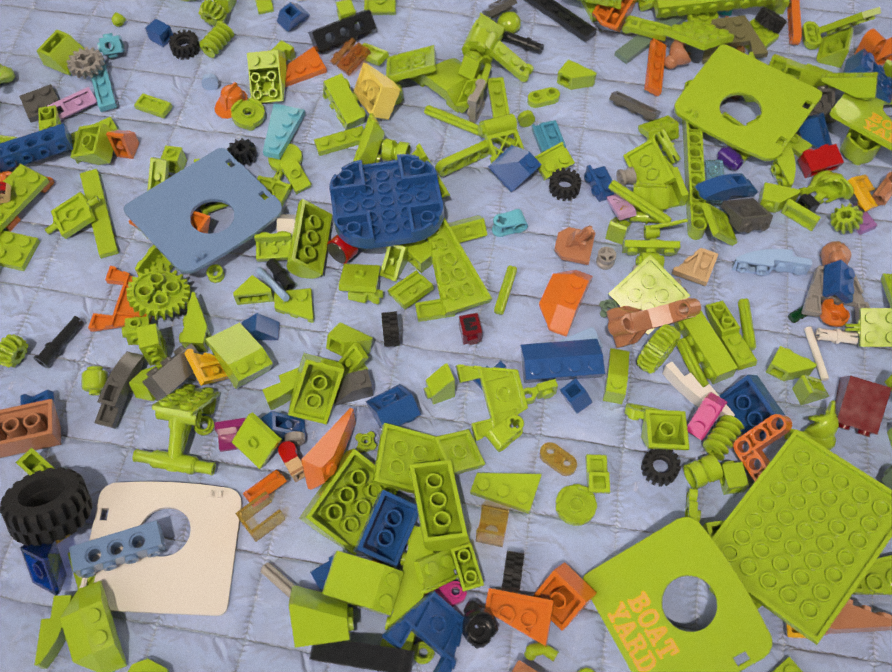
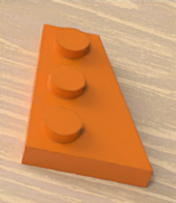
[285,46,327,87]
[485,588,554,647]

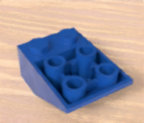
[843,49,892,103]

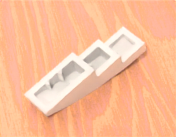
[662,362,735,420]

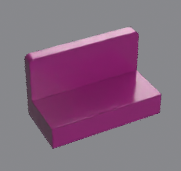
[214,418,246,452]

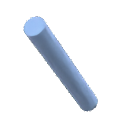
[256,267,289,302]

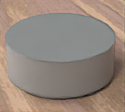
[284,431,305,447]

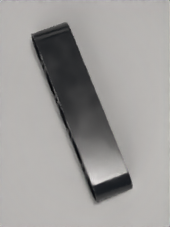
[309,641,415,672]

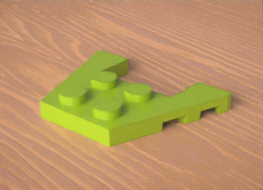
[455,364,528,441]

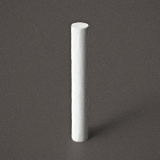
[804,327,829,381]

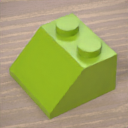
[70,123,115,165]

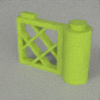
[477,113,525,163]

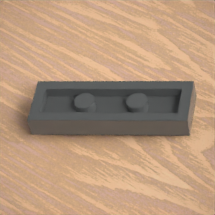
[609,91,661,121]

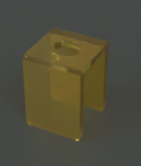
[235,491,285,542]
[476,504,509,547]

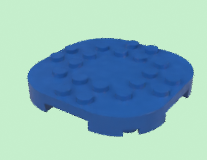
[329,154,444,249]

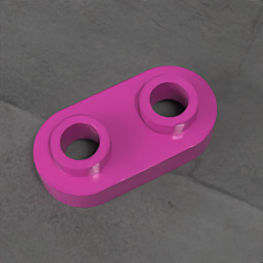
[425,581,467,607]

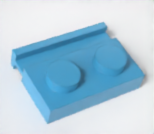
[532,120,566,153]

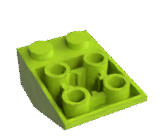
[247,50,287,103]

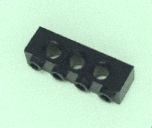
[308,9,376,53]

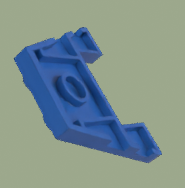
[382,592,464,672]

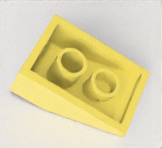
[353,62,401,120]

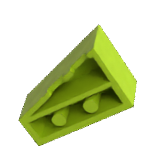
[323,73,366,130]

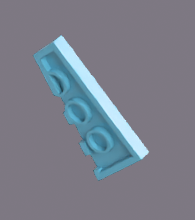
[263,103,305,159]

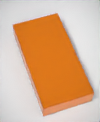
[243,469,287,506]

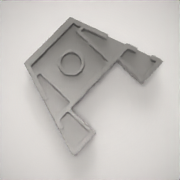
[802,265,870,324]

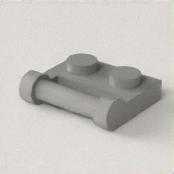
[467,79,486,124]

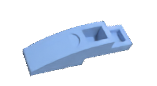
[732,249,812,276]

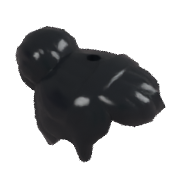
[462,600,498,649]

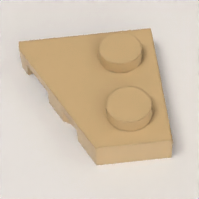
[672,248,718,286]

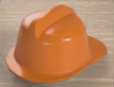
[215,82,248,119]

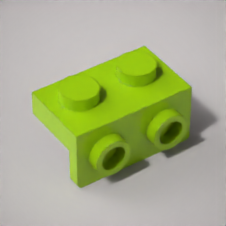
[254,231,292,262]
[135,245,174,274]

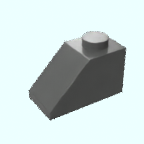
[334,369,373,406]

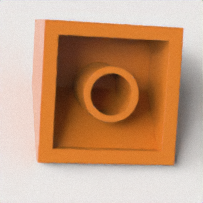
[533,562,597,631]

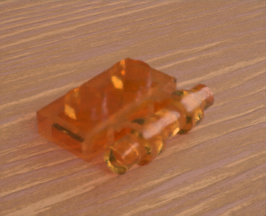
[330,38,371,76]

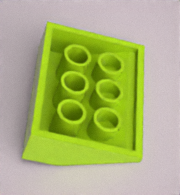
[299,449,399,555]

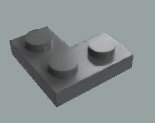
[482,0,517,19]

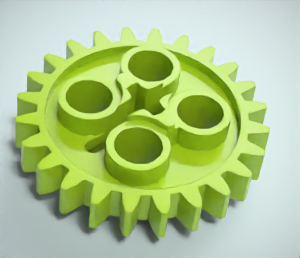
[126,266,190,320]

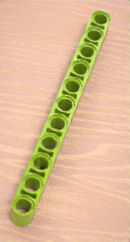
[682,80,708,240]

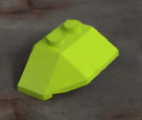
[353,113,385,165]
[60,580,127,672]

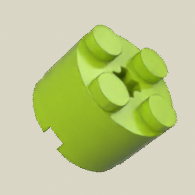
[462,27,499,65]
[840,128,882,165]

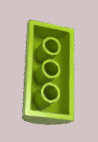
[287,199,332,279]
[409,460,468,551]

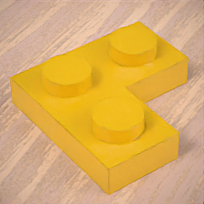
[847,175,878,211]

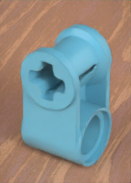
[492,209,528,237]

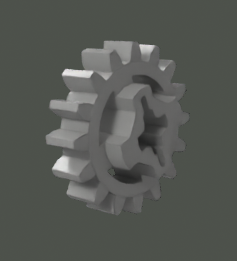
[67,47,105,79]

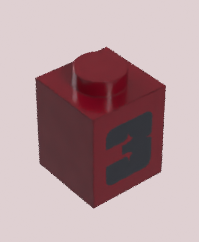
[459,313,482,345]

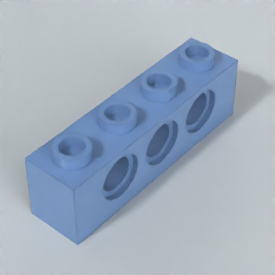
[69,520,166,578]

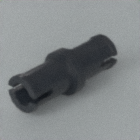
[266,258,295,291]

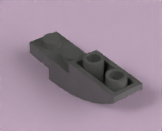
[94,352,145,429]

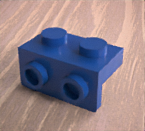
[823,260,855,304]

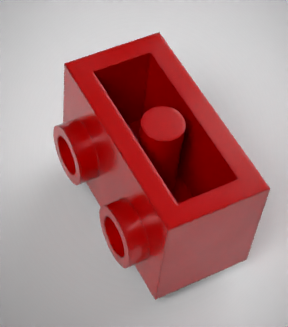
[798,144,844,178]

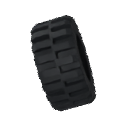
[0,467,92,546]

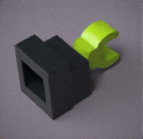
[797,191,828,213]

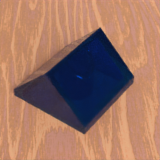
[20,541,67,596]

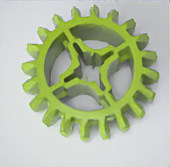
[637,324,681,374]

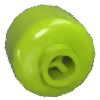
[81,366,108,396]

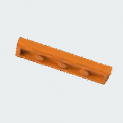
[644,38,667,96]

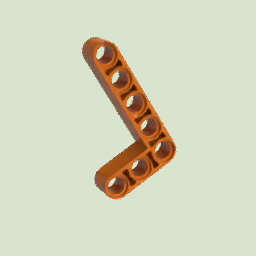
[854,28,892,66]
[733,414,792,481]

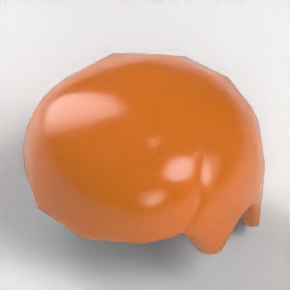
[820,298,850,327]

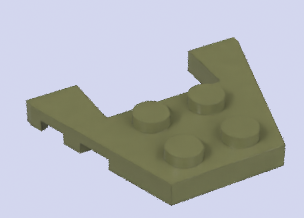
[702,15,768,64]

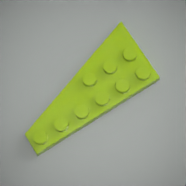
[427,217,492,317]

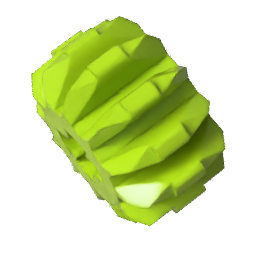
[198,0,227,26]
[830,203,863,235]
[0,334,28,368]

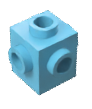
[97,33,125,58]

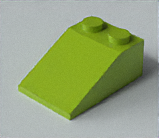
[205,322,273,389]
[288,352,345,424]
[322,551,404,616]

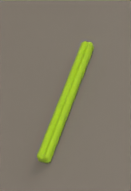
[424,105,516,148]

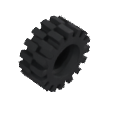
[755,7,787,34]
[169,29,200,60]
[549,167,581,201]
[381,311,400,347]
[641,449,681,487]
[501,551,524,593]

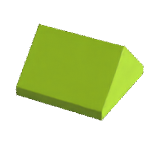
[816,26,854,68]
[641,409,690,450]

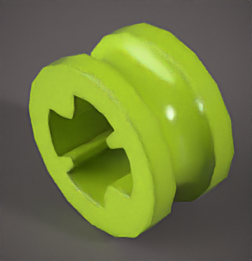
[206,264,225,283]

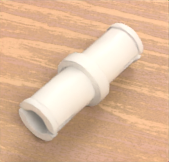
[815,328,858,345]

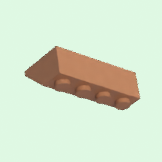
[0,399,61,458]

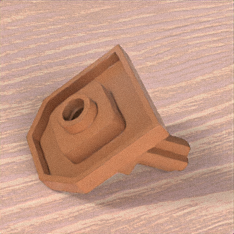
[554,225,596,265]

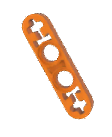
[787,0,802,45]

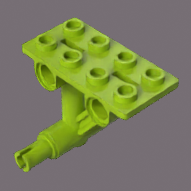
[132,384,220,476]

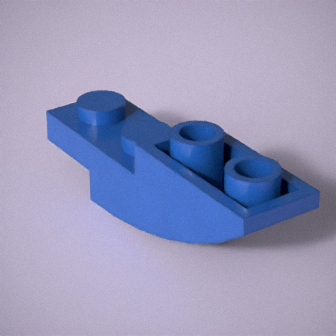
[695,173,758,201]

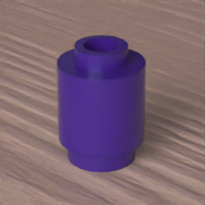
[717,146,744,171]

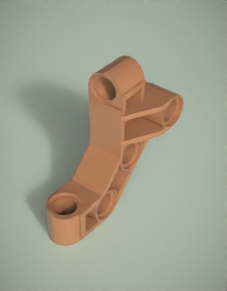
[606,298,701,348]

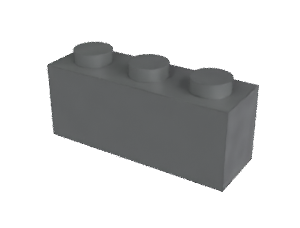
[142,343,200,401]

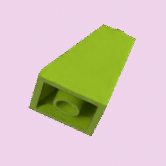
[288,585,354,648]

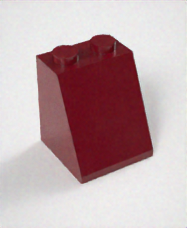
[835,375,892,437]

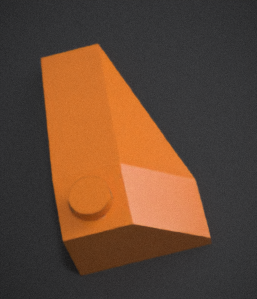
[301,408,356,490]

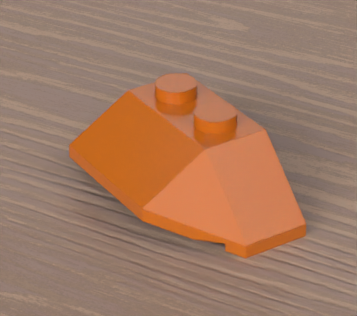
[592,0,636,32]
[539,270,593,337]

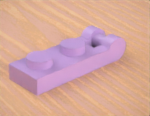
[48,87,97,121]

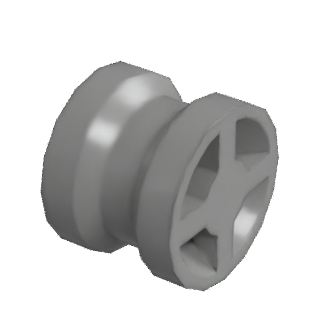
[617,167,637,186]
[596,247,616,270]

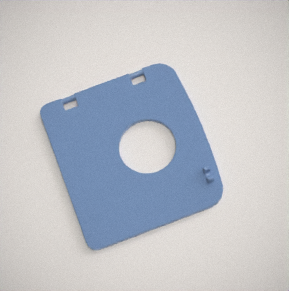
[123,148,282,274]

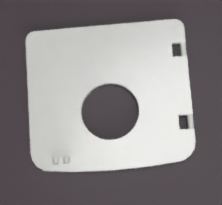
[80,482,242,616]

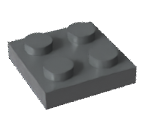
[19,84,63,123]

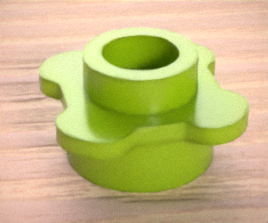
[355,431,377,452]

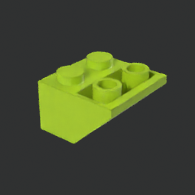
[36,29,85,76]

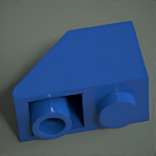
[277,2,310,32]

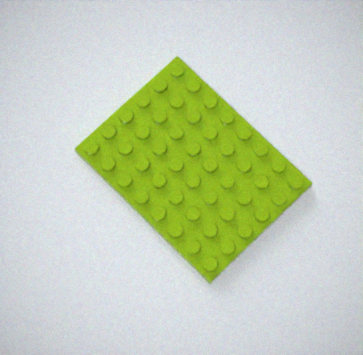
[712,429,892,645]

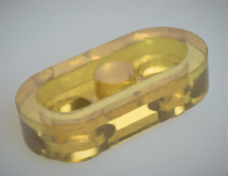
[539,442,577,476]

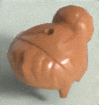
[664,39,691,69]
[820,241,852,266]

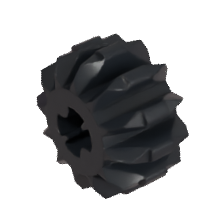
[227,138,257,166]

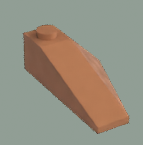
[825,599,892,635]

